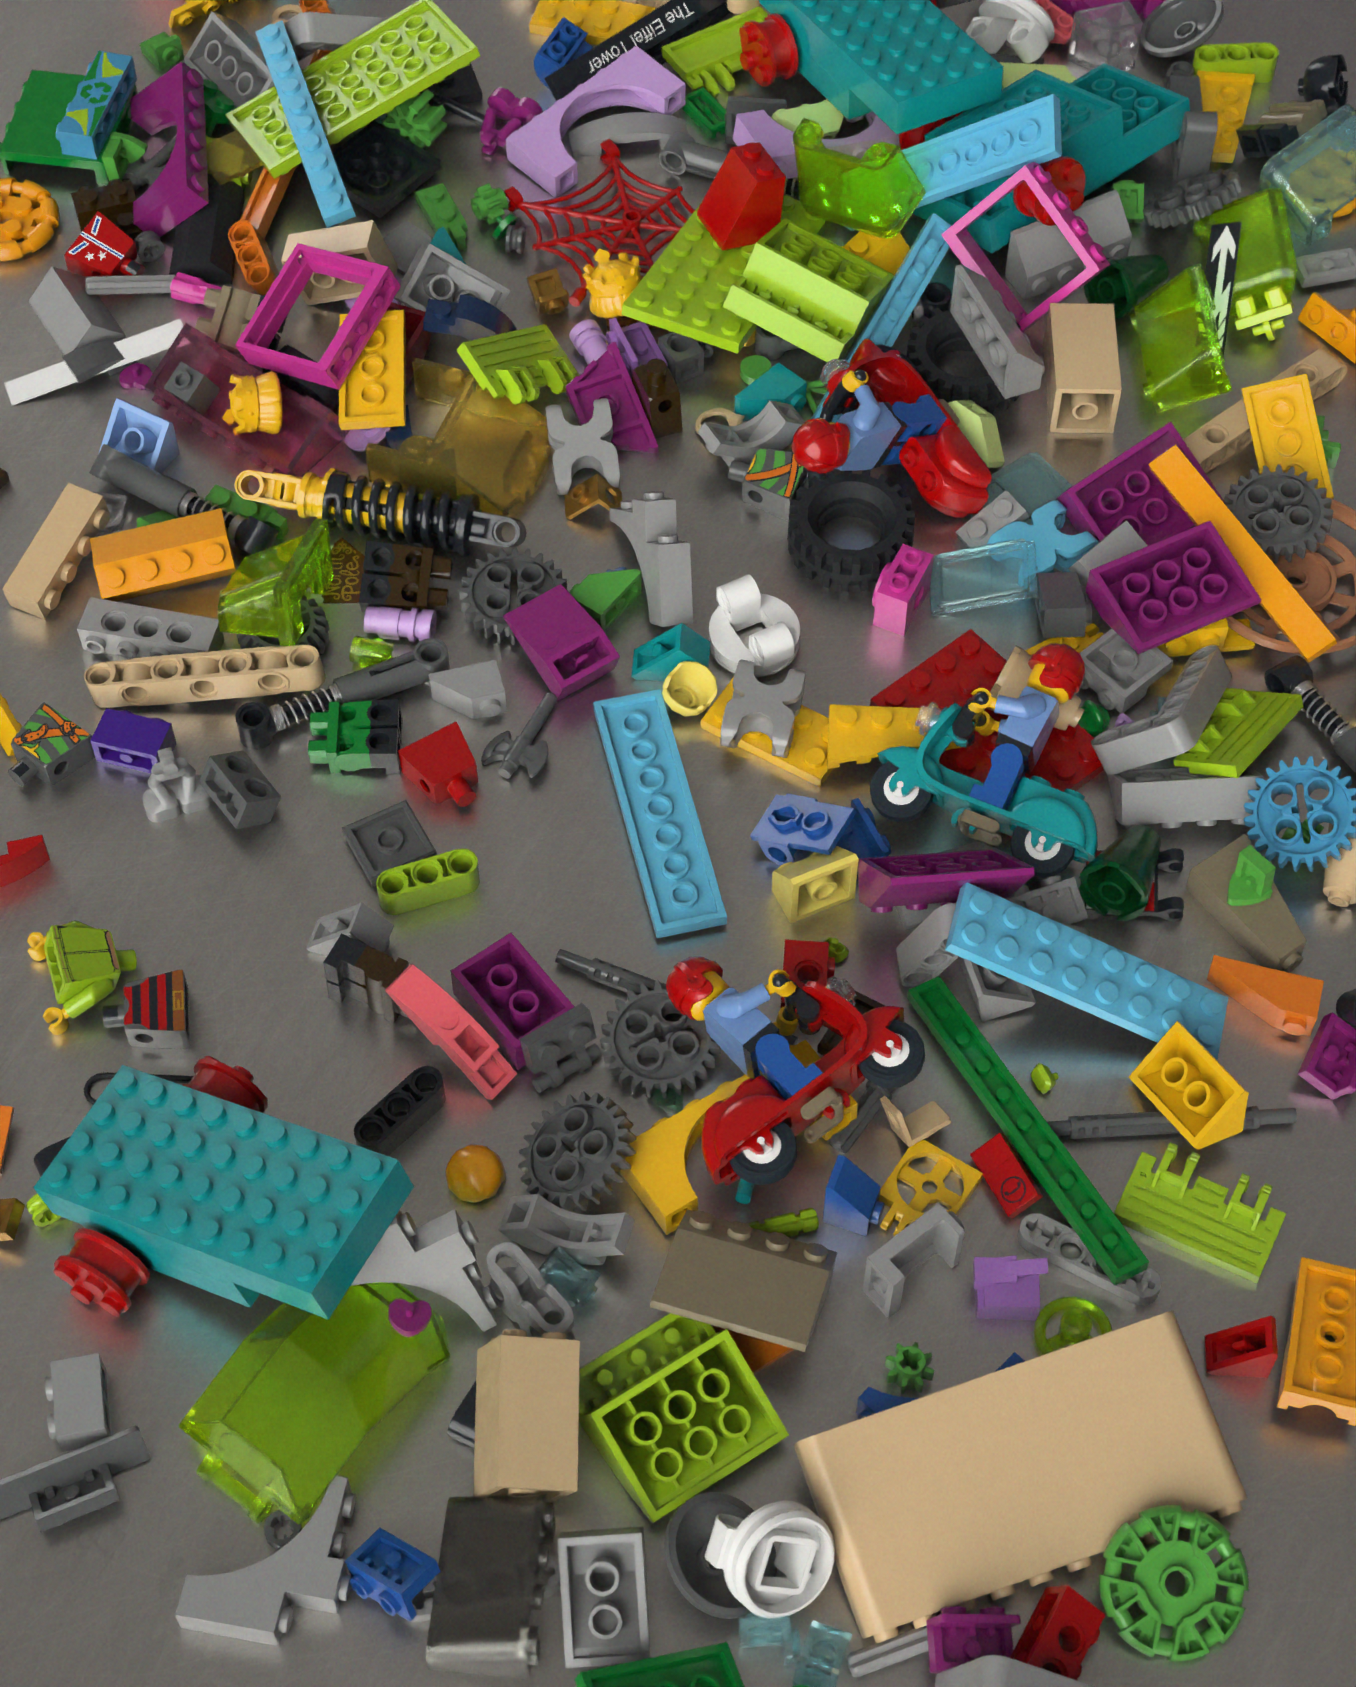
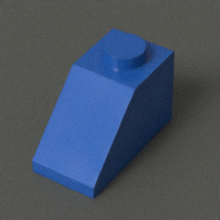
[822,1154,885,1236]

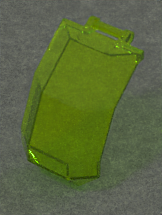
[179,1282,450,1525]

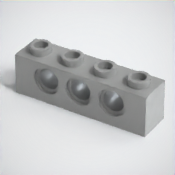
[77,597,224,659]

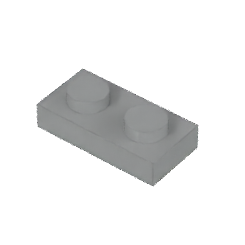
[1292,247,1356,288]
[955,490,1029,558]

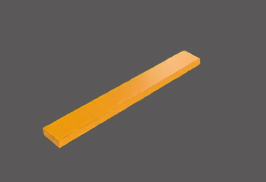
[1148,445,1337,663]

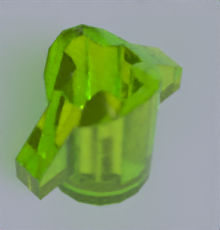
[349,636,394,668]

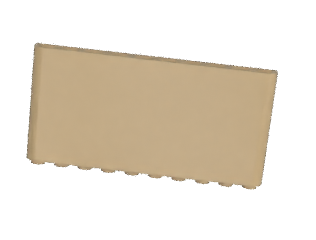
[794,1311,1248,1644]

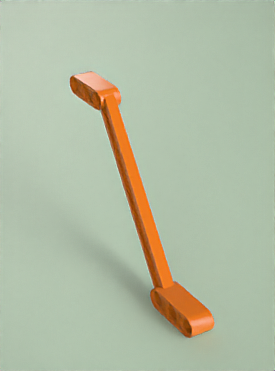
[228,0,336,296]

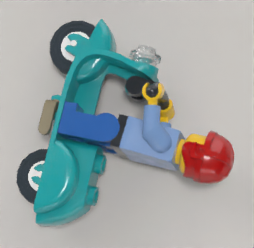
[870,643,1098,878]

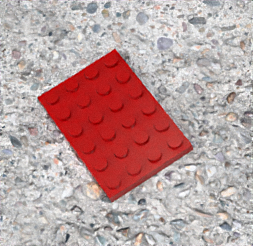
[870,629,1104,838]

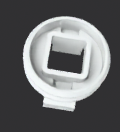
[965,0,1055,63]
[709,574,800,677]
[704,1501,835,1618]

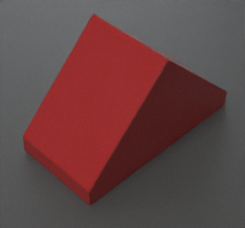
[1205,1315,1278,1378]

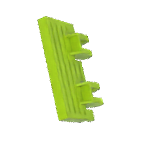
[662,6,768,98]
[456,324,579,405]
[1173,688,1304,778]
[1114,1142,1286,1284]

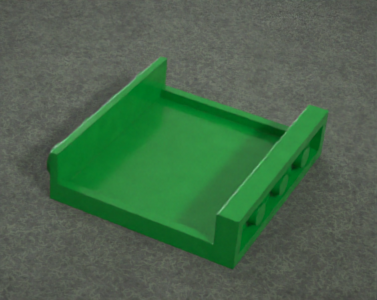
[0,70,138,185]

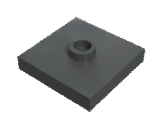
[342,800,437,887]

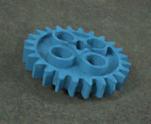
[1244,756,1356,872]

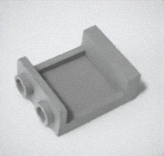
[862,1203,965,1319]

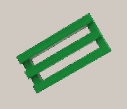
[681,87,726,140]

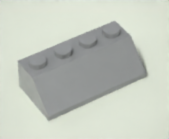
[183,11,275,108]
[1005,190,1132,300]
[950,264,1045,399]
[1108,766,1263,829]

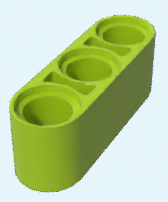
[1192,42,1279,83]
[376,848,480,915]

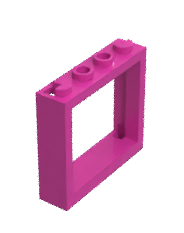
[941,162,1110,333]
[235,243,401,390]

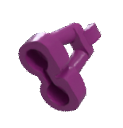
[480,87,543,156]

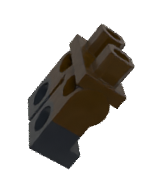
[359,541,453,612]
[323,933,410,1023]

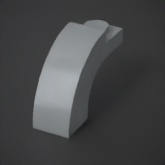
[698,400,805,467]
[498,1194,635,1265]

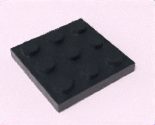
[333,120,441,218]

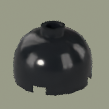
[1298,54,1348,116]

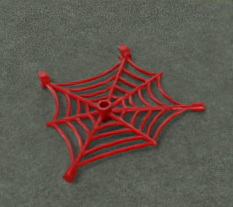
[504,139,695,307]

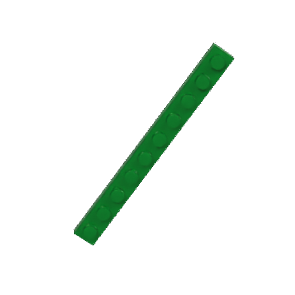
[907,976,1149,1286]

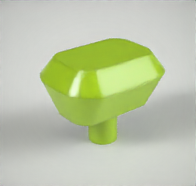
[823,937,849,963]
[1031,1063,1059,1094]

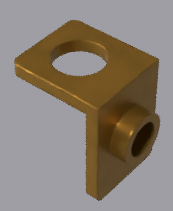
[564,473,622,520]

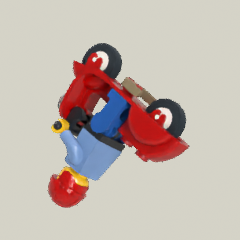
[791,339,992,518]
[666,957,925,1186]

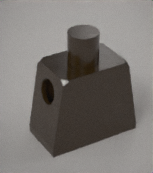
[632,359,683,439]

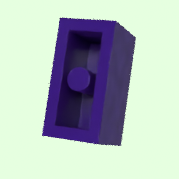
[90,708,177,774]

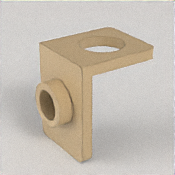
[880,1096,951,1147]

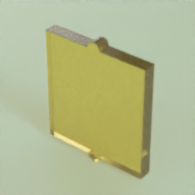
[206,130,263,185]

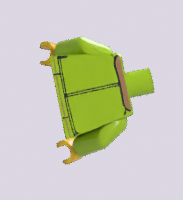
[27,920,137,1035]

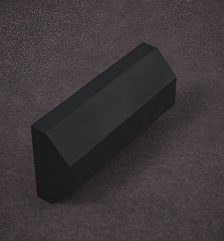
[169,174,245,284]

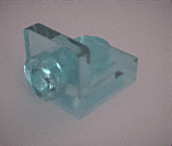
[792,1620,852,1687]

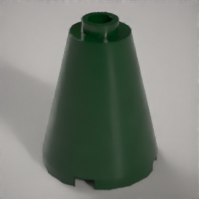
[1084,254,1169,320]
[1079,825,1161,921]

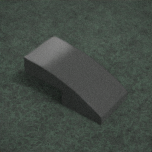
[62,338,138,384]

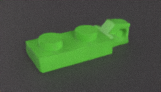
[415,183,468,251]
[205,484,289,540]

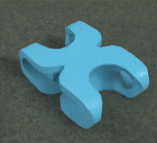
[986,500,1099,594]

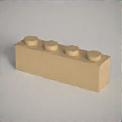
[2,483,110,620]

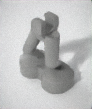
[143,747,213,822]

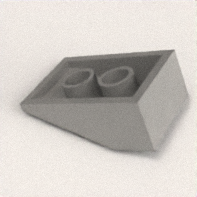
[394,242,511,341]
[558,1526,650,1668]

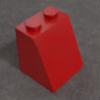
[697,142,786,251]

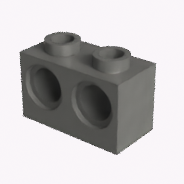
[199,750,281,829]

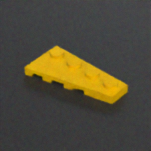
[1196,71,1256,163]
[827,704,962,769]

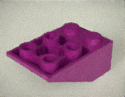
[503,584,620,701]

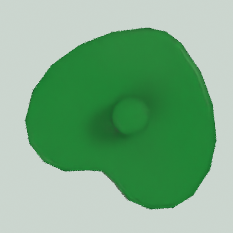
[492,213,519,241]

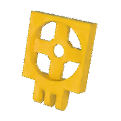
[879,1139,983,1236]

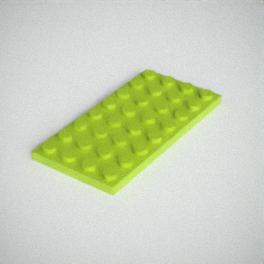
[226,0,480,179]
[622,195,833,354]

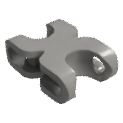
[545,398,620,495]
[720,659,806,758]
[487,1242,575,1340]

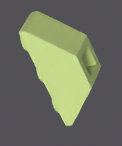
[771,99,844,139]
[948,400,1005,468]

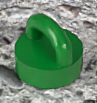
[1078,700,1110,738]

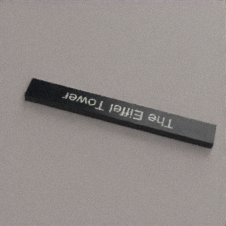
[544,0,727,101]

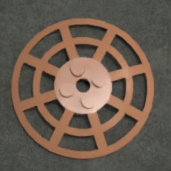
[1226,497,1356,654]

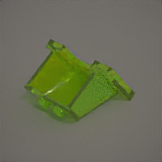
[218,519,334,647]

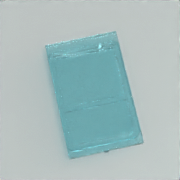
[968,452,1072,525]
[930,538,1038,616]

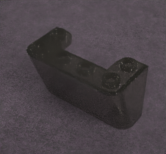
[426,1493,556,1679]

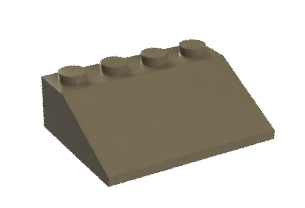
[650,1209,838,1352]

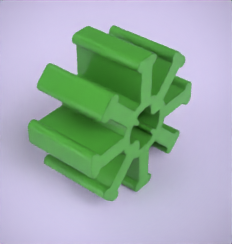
[383,89,447,149]

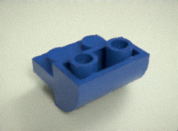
[534,17,593,90]

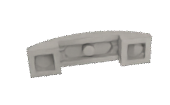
[568,112,688,158]

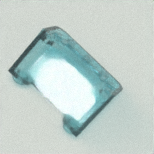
[1258,104,1356,247]

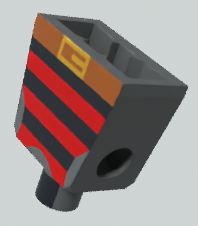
[103,970,190,1049]

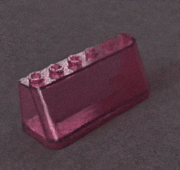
[144,323,350,477]

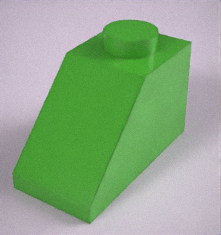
[569,569,642,632]

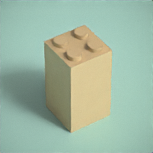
[1043,303,1122,433]
[473,1329,580,1502]

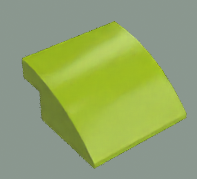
[723,218,895,366]
[579,1313,789,1523]

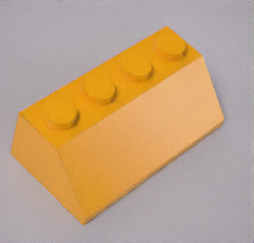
[90,508,238,602]

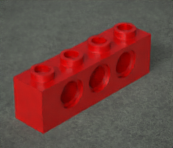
[1010,1585,1105,1681]

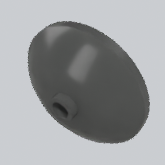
[1140,0,1224,58]
[664,1492,777,1619]

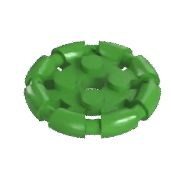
[1099,1505,1249,1662]

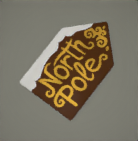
[311,538,365,604]

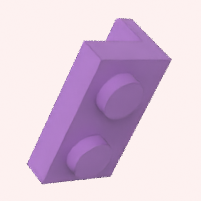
[606,317,668,380]

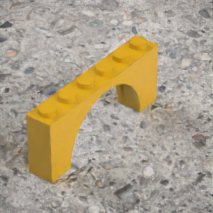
[620,1039,858,1235]

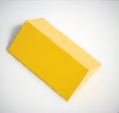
[1129,1021,1249,1150]

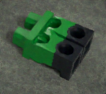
[308,699,403,774]

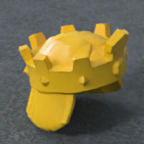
[582,248,641,318]
[222,371,282,435]

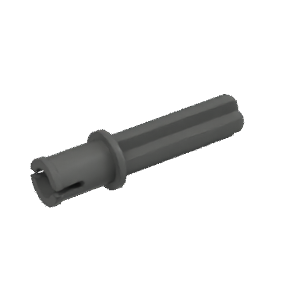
[829,1081,896,1153]

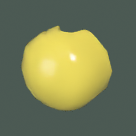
[662,661,718,717]

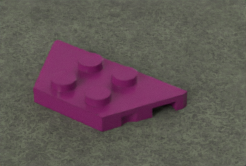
[566,342,659,454]

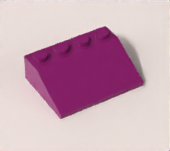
[1055,422,1224,546]
[1085,521,1261,654]
[858,848,1034,913]

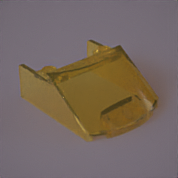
[365,358,552,516]

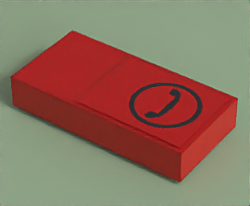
[970,1132,1043,1218]

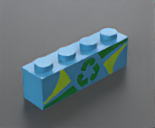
[56,51,137,160]

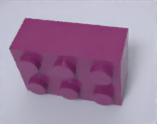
[450,933,574,1070]

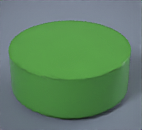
[740,355,772,385]

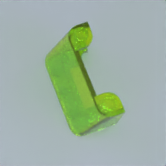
[793,118,926,239]
[1193,188,1297,316]
[1130,263,1232,413]

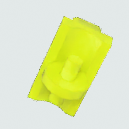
[1235,285,1294,341]

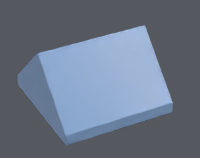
[98,398,179,473]

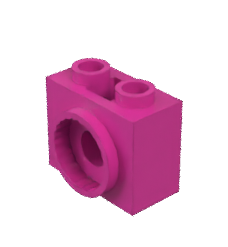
[872,544,934,636]

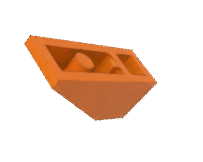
[1207,955,1324,1036]

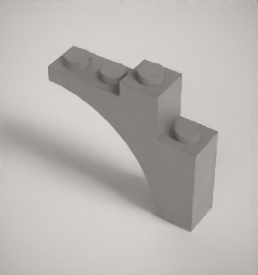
[610,491,693,627]
[351,1210,499,1332]
[175,1475,356,1646]

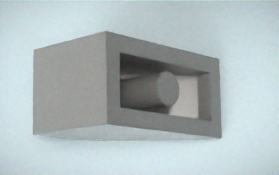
[428,659,507,719]
[306,902,394,956]

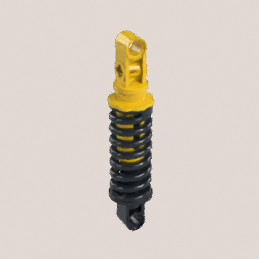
[235,468,526,557]

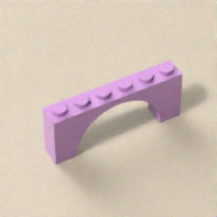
[506,46,685,198]
[732,110,901,179]

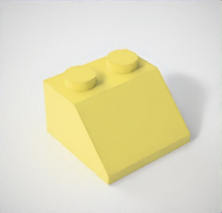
[772,846,859,924]

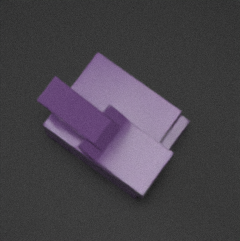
[973,1255,1048,1321]

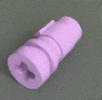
[569,319,608,364]
[364,606,437,642]

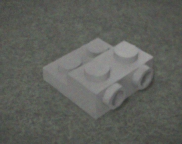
[1080,629,1173,713]

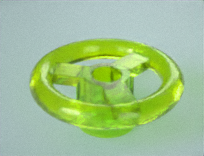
[1034,1297,1113,1355]

